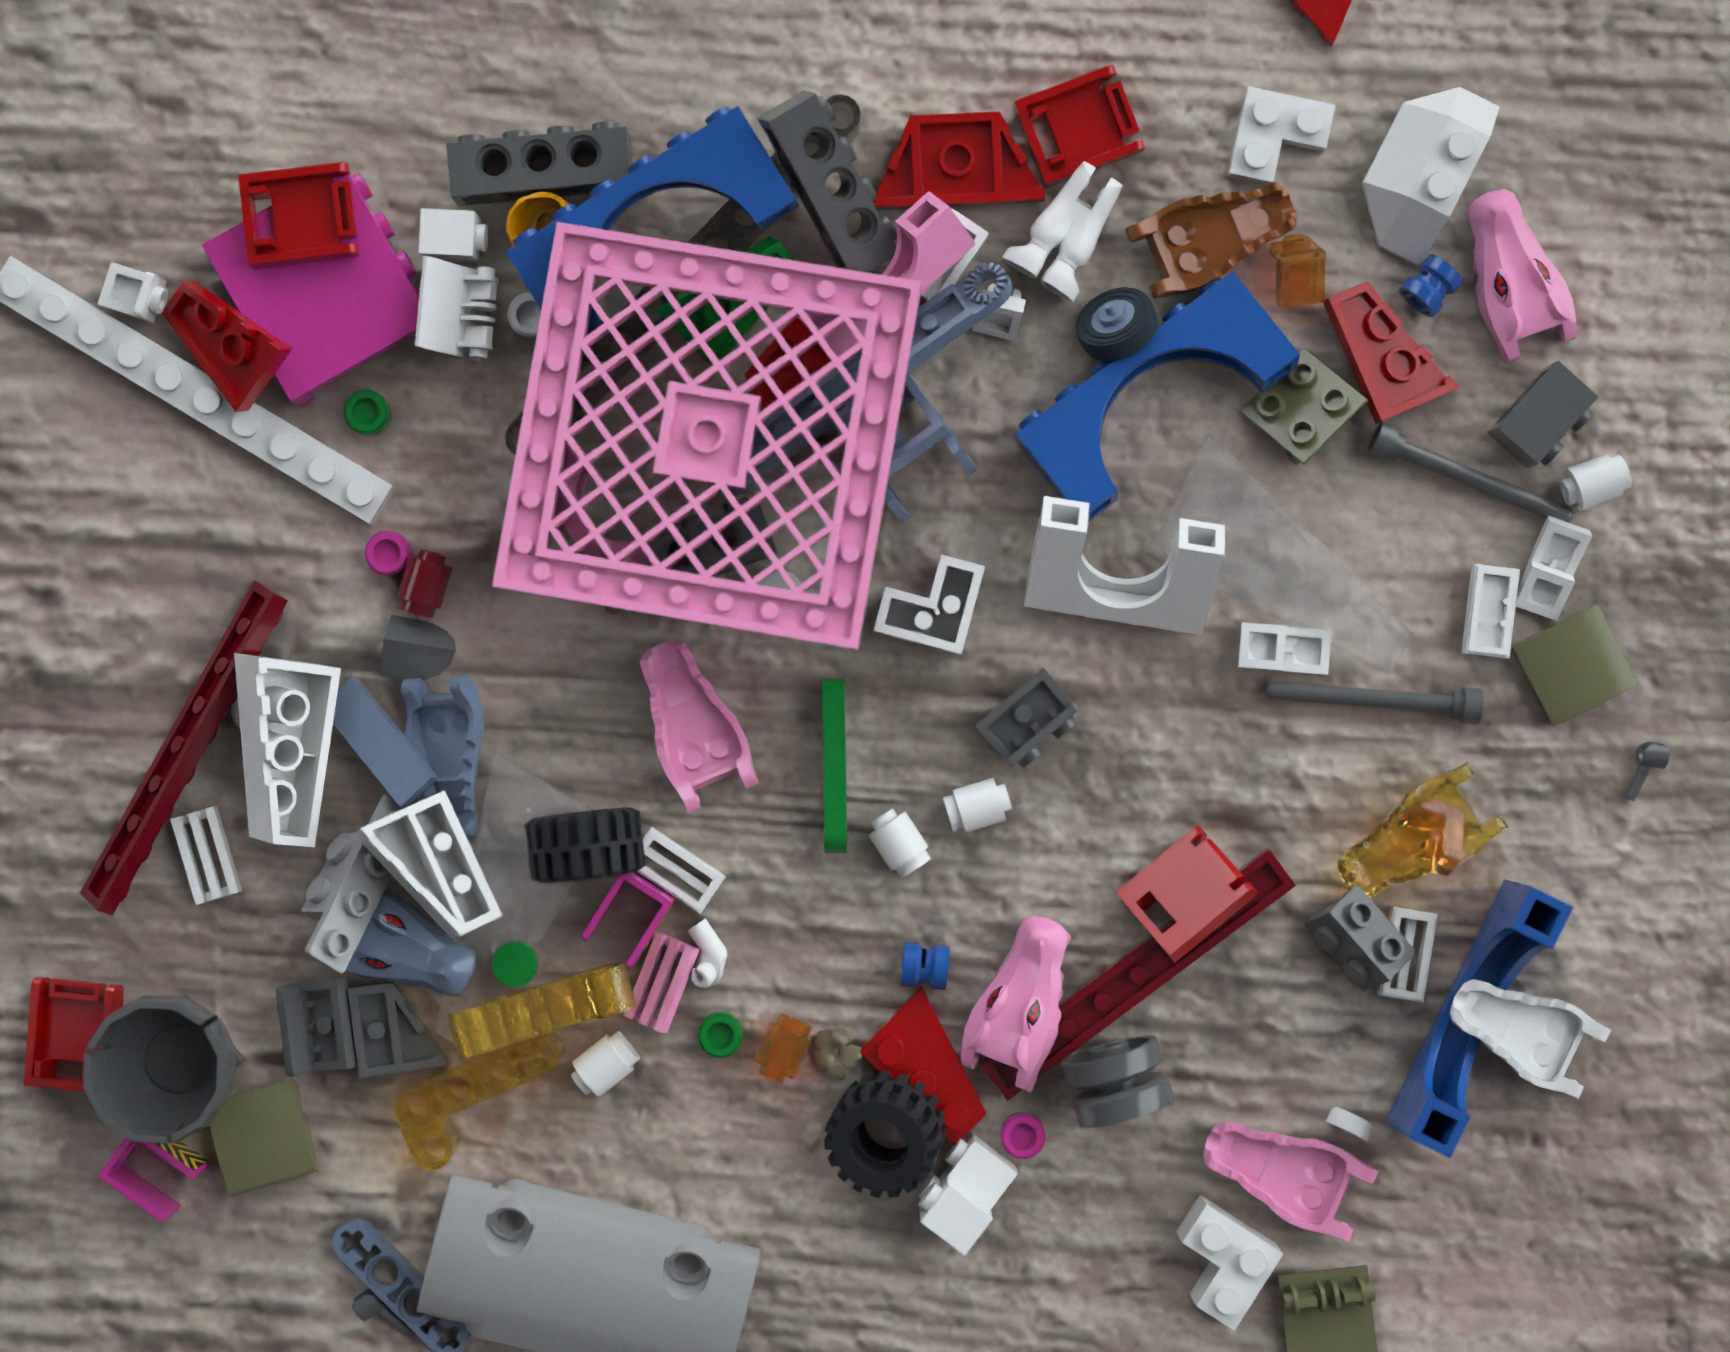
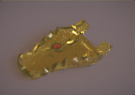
[1337,762,1509,898]

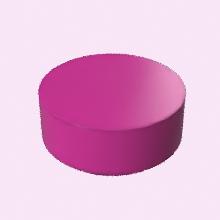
[365,531,412,576]
[1000,1112,1046,1159]

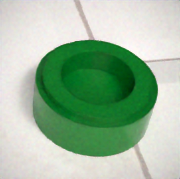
[344,390,391,436]
[492,940,539,987]
[698,1011,743,1058]

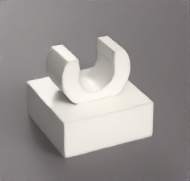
[972,283,1026,341]

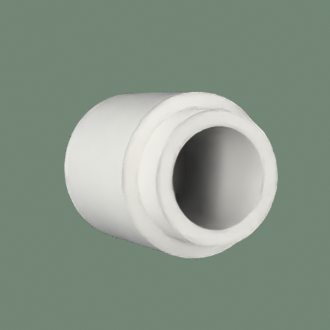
[1559,454,1632,511]
[943,778,1012,833]
[868,808,931,878]
[571,1031,640,1097]

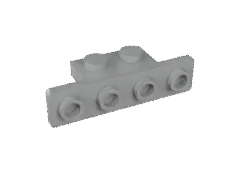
[300,795,404,973]

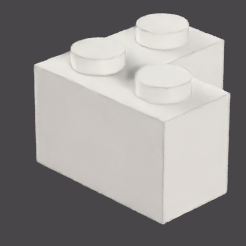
[873,555,985,656]
[918,1133,1018,1256]
[1176,1195,1283,1331]

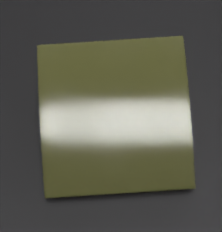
[1513,603,1639,727]
[210,1078,318,1196]

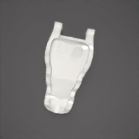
[1450,979,1612,1100]

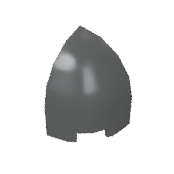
[380,615,456,680]

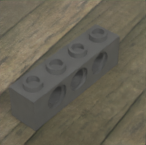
[757,90,897,273]
[446,121,633,206]
[604,497,778,614]

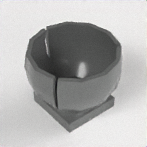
[83,994,247,1144]

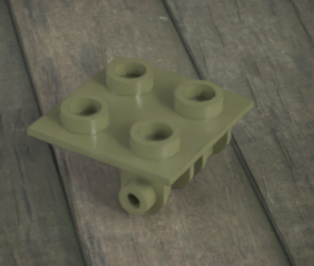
[1240,348,1368,465]
[1278,1265,1378,1352]

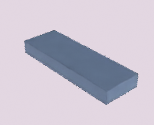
[333,677,438,808]

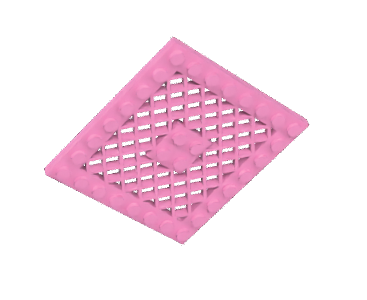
[492,222,922,650]

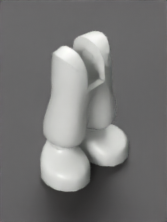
[1002,161,1123,303]

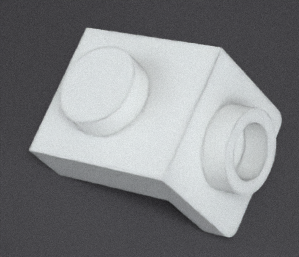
[97,262,168,323]

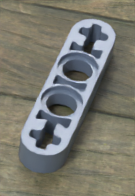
[332,1218,471,1352]

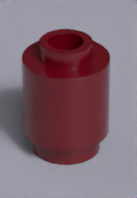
[397,549,453,618]

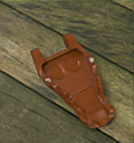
[1125,182,1297,299]

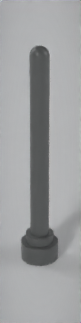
[1367,422,1573,523]
[1264,681,1483,724]

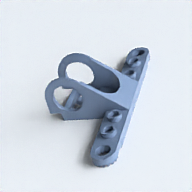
[713,262,1012,523]

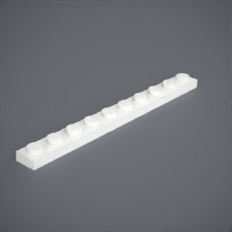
[0,256,395,525]

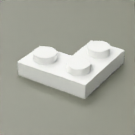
[1227,86,1336,185]

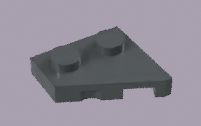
[347,981,448,1078]

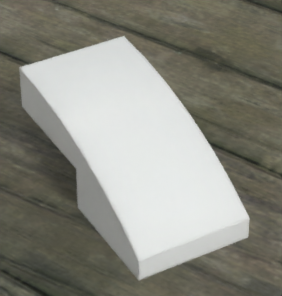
[1516,515,1592,621]
[1238,622,1332,675]

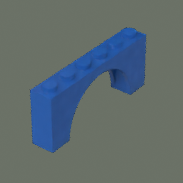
[506,106,800,335]
[1016,272,1300,522]
[1386,879,1573,1158]

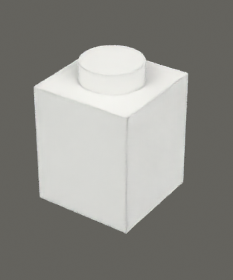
[418,208,488,264]

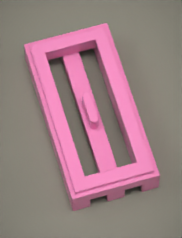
[623,932,700,1033]

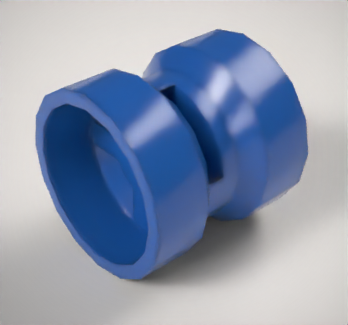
[1399,254,1463,318]
[901,942,949,990]

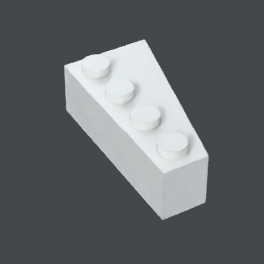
[234,653,341,847]

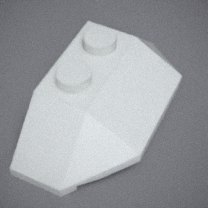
[1362,87,1499,267]

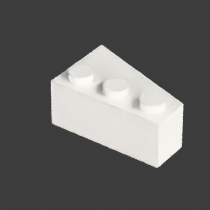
[353,791,503,938]

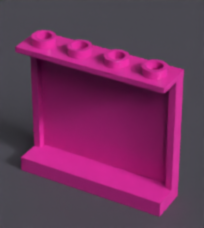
[202,172,420,407]

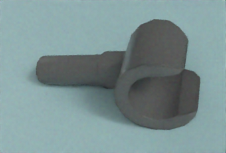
[1624,741,1670,801]
[352,1288,412,1336]

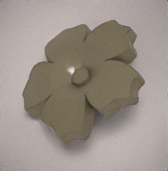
[814,1024,862,1081]

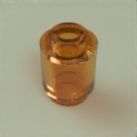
[754,1013,813,1084]

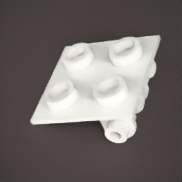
[415,256,499,362]

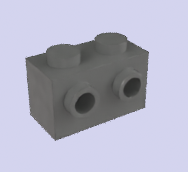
[1487,360,1598,468]

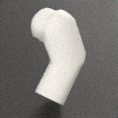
[688,918,728,988]

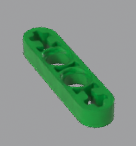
[822,678,847,853]

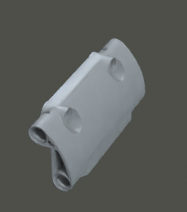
[417,1173,761,1352]

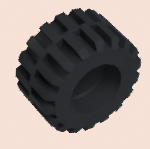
[525,807,646,883]
[824,1071,946,1198]

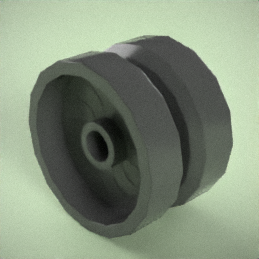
[1061,1035,1174,1128]

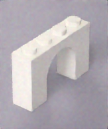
[1024,496,1225,635]

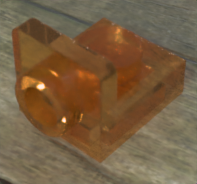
[1268,234,1326,309]
[1408,800,1465,876]

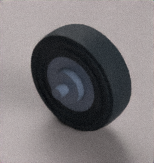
[1076,287,1158,361]

